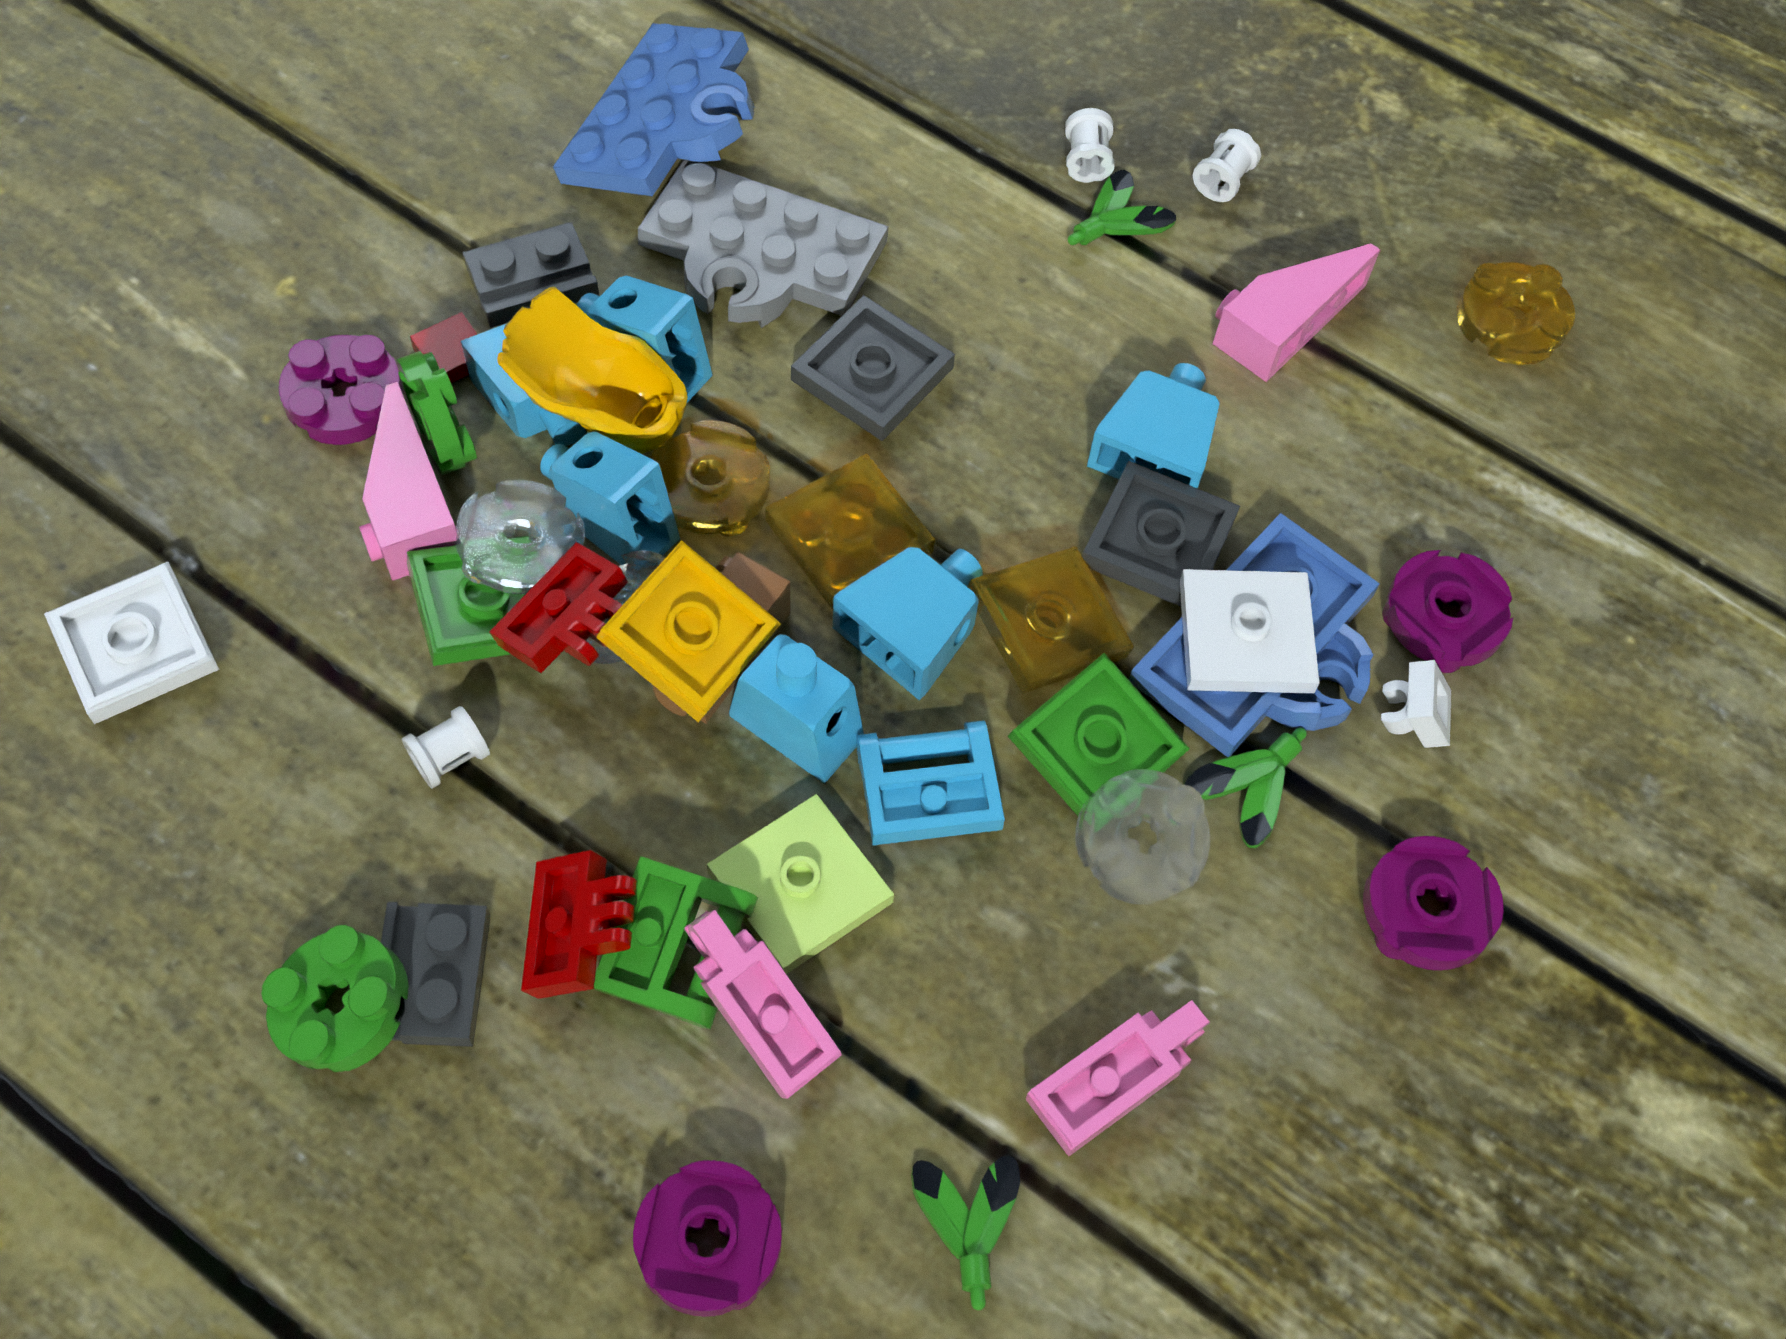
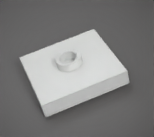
[44,562,220,724]
[1180,569,1319,693]

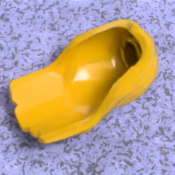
[497,287,688,454]

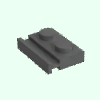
[463,222,599,328]
[381,902,490,1047]

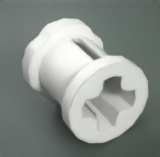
[1065,108,1115,183]
[1192,129,1261,202]
[401,706,490,789]

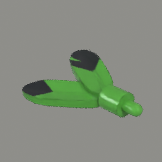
[1068,170,1176,245]
[1184,727,1307,848]
[911,1155,1020,1310]

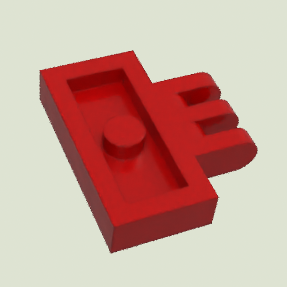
[489,542,628,674]
[521,850,637,999]

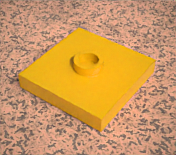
[596,540,782,723]

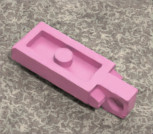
[684,910,842,1099]
[1026,1000,1210,1157]

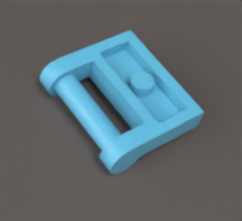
[856,720,1005,845]

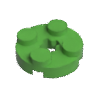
[395,351,477,475]
[261,925,409,1072]

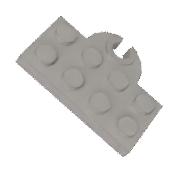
[638,160,889,328]

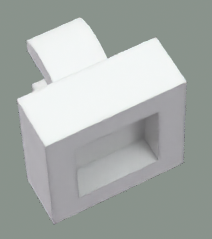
[1381,660,1451,748]

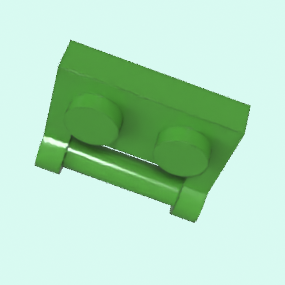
[594,856,758,1029]

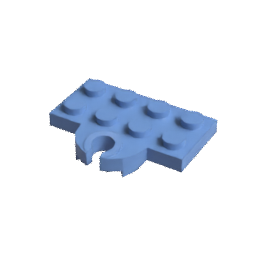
[553,23,755,197]
[1129,513,1380,757]

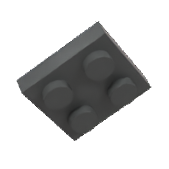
[791,295,955,441]
[1080,461,1240,607]

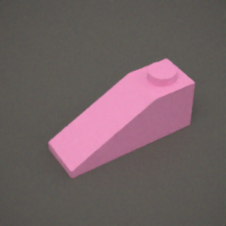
[1213,244,1380,382]
[359,382,460,581]

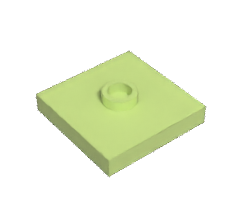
[707,794,894,974]

